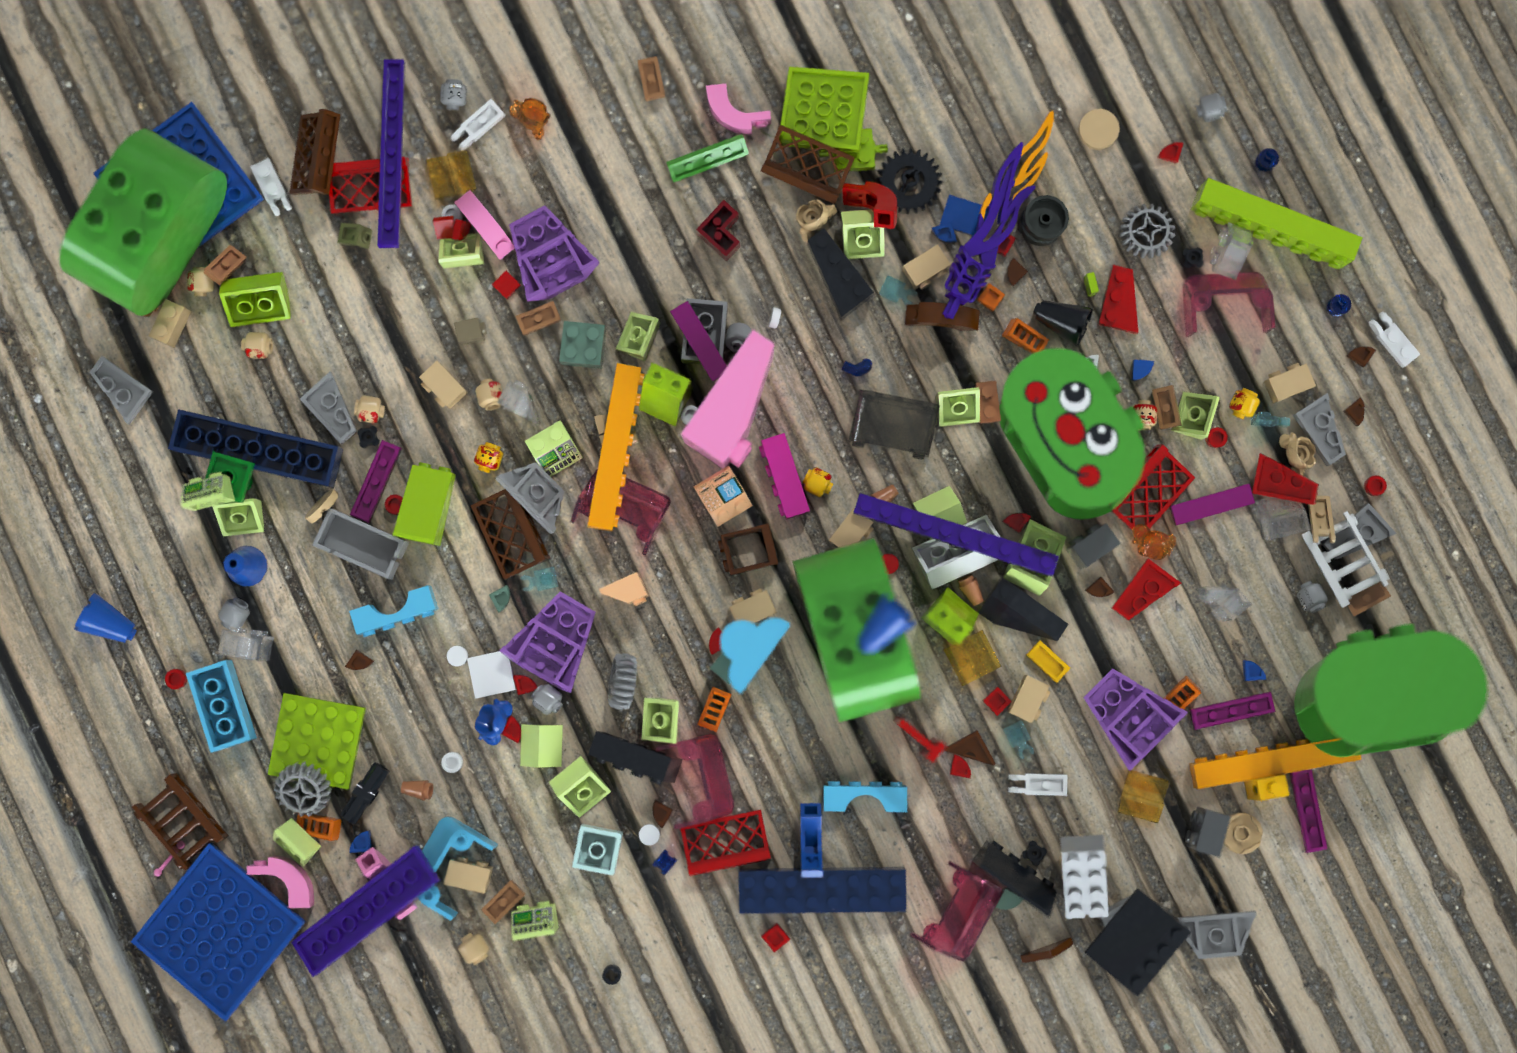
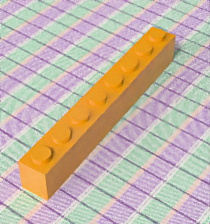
[588,363,645,532]
[1189,738,1362,789]

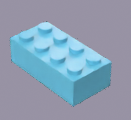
[186,660,257,753]

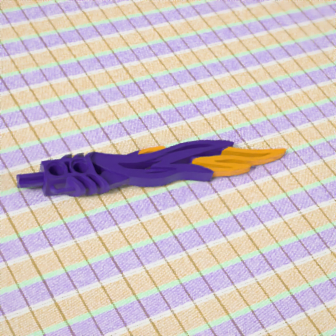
[942,111,1054,319]

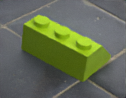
[219,272,291,327]

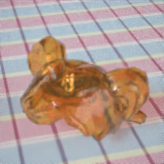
[509,98,551,141]
[1132,524,1176,560]

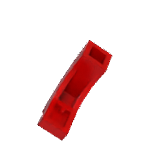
[842,181,897,229]

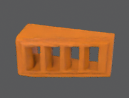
[1002,318,1049,354]
[1163,676,1202,709]
[697,686,732,732]
[296,813,342,841]

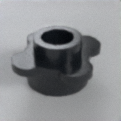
[1182,247,1204,269]
[357,426,380,448]
[1022,841,1047,866]

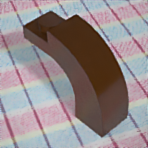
[905,302,980,331]

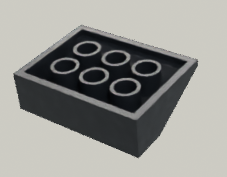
[972,840,1057,918]
[1085,888,1191,996]

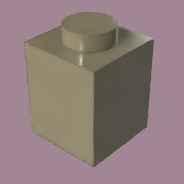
[454,317,487,346]

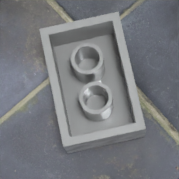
[681,298,728,365]

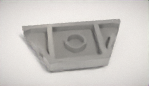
[495,462,564,534]
[1176,911,1256,959]

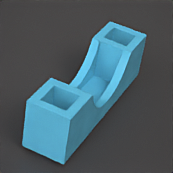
[349,585,439,637]
[823,781,907,812]

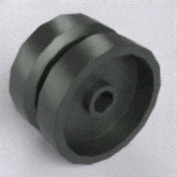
[1019,195,1069,246]

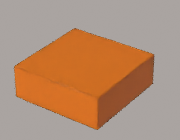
[977,283,1005,312]

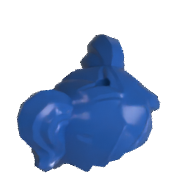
[475,699,513,746]

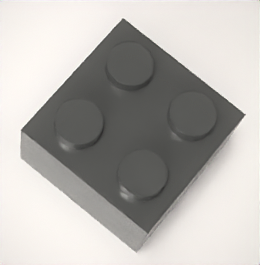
[1066,523,1121,569]
[1185,806,1231,857]

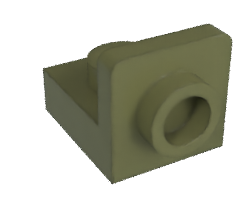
[337,223,372,249]

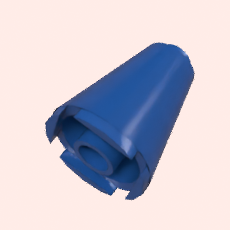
[224,546,268,586]
[74,593,137,643]
[857,593,917,654]

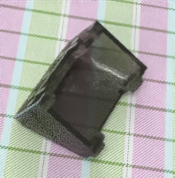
[848,390,940,460]

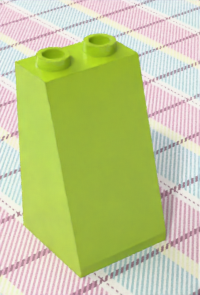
[639,362,693,427]
[393,462,456,546]
[921,587,979,645]

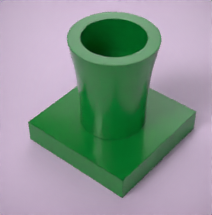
[205,452,255,503]

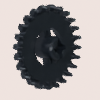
[876,148,943,214]

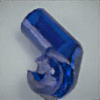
[841,358,872,377]

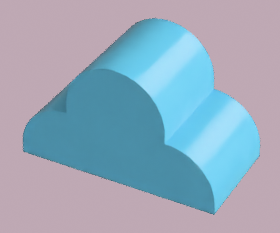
[720,618,791,694]

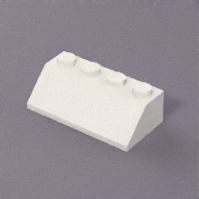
[912,515,1000,589]

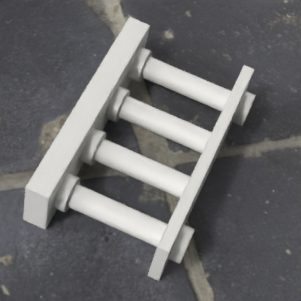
[1301,511,1390,608]

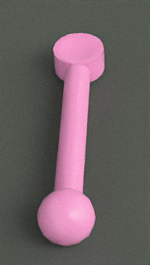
[154,841,185,877]

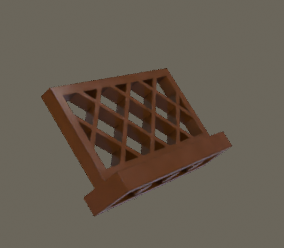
[289,109,341,195]
[761,124,855,204]
[471,488,551,580]

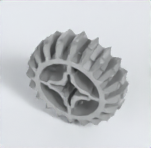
[1119,204,1175,259]
[608,653,637,710]
[274,762,332,817]

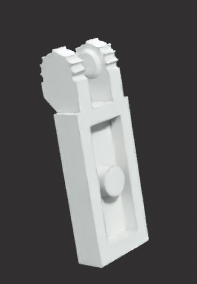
[450,99,505,151]
[251,158,292,217]
[1369,312,1420,368]
[1008,773,1067,796]

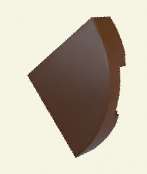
[1007,258,1028,287]
[1346,347,1376,367]
[1343,397,1365,427]
[1085,577,1114,597]
[345,649,374,670]
[652,799,673,828]

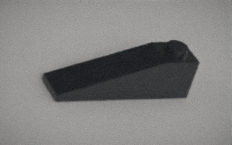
[977,578,1069,641]

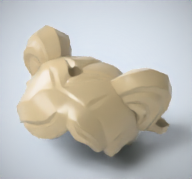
[796,199,838,243]
[1279,433,1316,475]

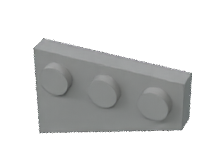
[90,356,153,425]
[300,372,357,444]
[1293,393,1346,466]
[1321,503,1397,560]

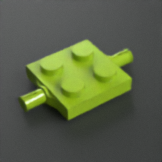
[819,128,888,172]

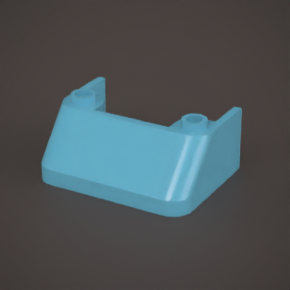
[417,816,498,920]

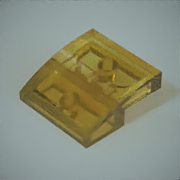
[426,150,476,200]
[944,630,1001,686]
[1118,770,1169,824]

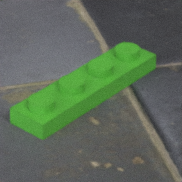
[666,134,749,183]

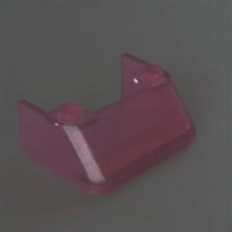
[1182,272,1275,337]
[570,469,671,556]
[656,734,734,829]
[910,861,1002,961]

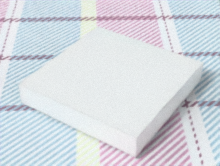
[467,651,516,699]

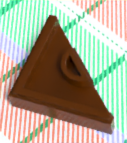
[944,730,996,765]
[1020,937,1073,963]

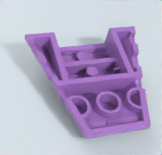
[509,205,600,302]
[499,591,596,693]
[1084,668,1188,771]

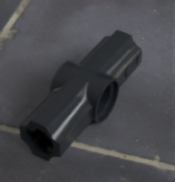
[340,762,390,824]

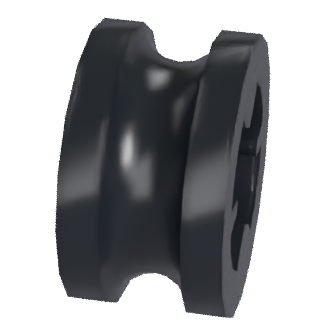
[602,965,622,985]

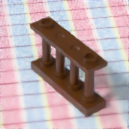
[132,773,229,871]

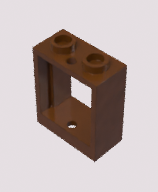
[718,523,778,576]

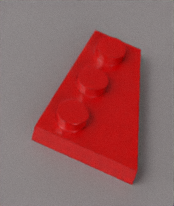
[1098,265,1139,334]
[1252,453,1319,505]
[1111,558,1181,620]

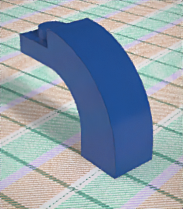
[800,803,823,877]

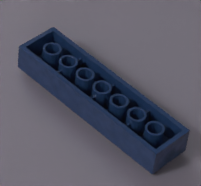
[168,409,343,488]
[739,867,907,914]

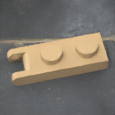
[1308,496,1336,543]

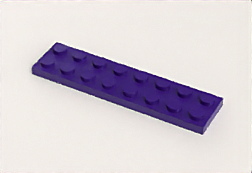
[291,845,440,977]

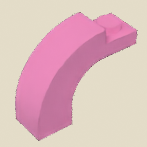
[706,83,771,134]
[454,190,515,260]
[355,847,417,920]
[247,855,314,908]

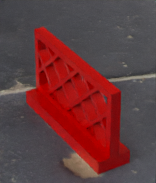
[329,157,413,214]
[1112,444,1195,538]
[893,716,947,762]
[680,810,771,876]

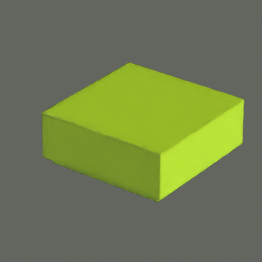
[1083,272,1099,297]

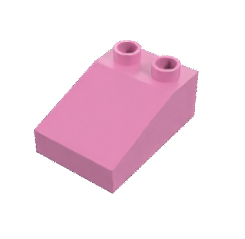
[681,330,774,469]

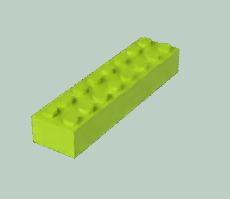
[1190,178,1363,269]

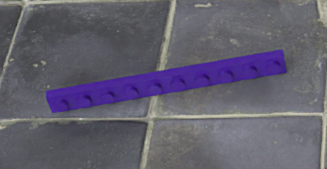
[377,59,405,248]
[853,493,1059,576]

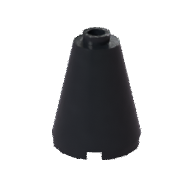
[1033,300,1093,346]

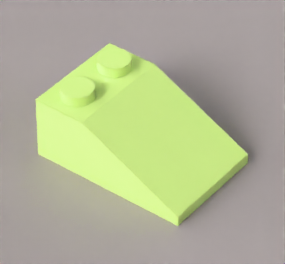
[1003,519,1067,596]

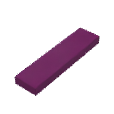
[670,301,727,382]
[350,440,402,523]
[1170,484,1255,526]
[1189,692,1276,730]
[1290,769,1328,853]

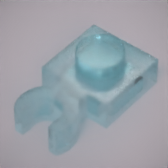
[879,275,917,305]
[1251,412,1290,427]
[520,567,559,591]
[1003,720,1034,760]

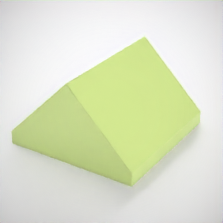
[438,233,484,269]
[616,312,660,361]
[936,387,980,427]
[1172,392,1220,440]
[912,486,967,540]
[212,498,264,536]
[520,724,563,767]
[273,818,321,868]

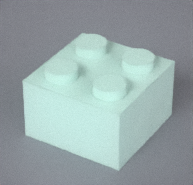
[572,824,623,875]

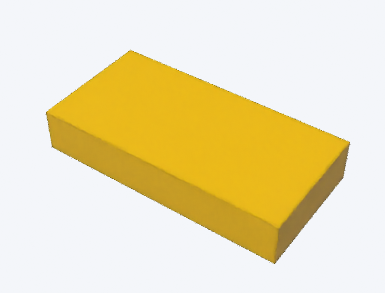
[1026,640,1070,683]

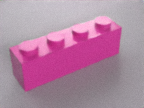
[759,433,810,520]

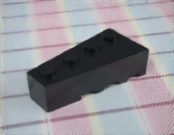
[807,228,874,321]
[588,731,683,785]

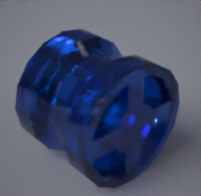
[1255,148,1279,172]
[1326,294,1352,317]
[652,849,677,875]

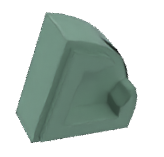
[489,585,510,613]
[995,888,1023,910]

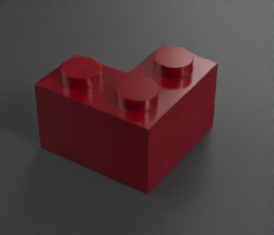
[696,200,740,262]

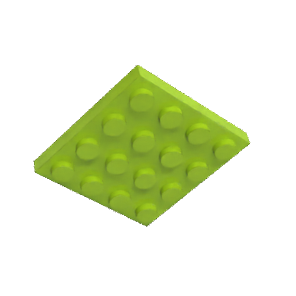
[780,67,870,153]
[267,693,366,790]

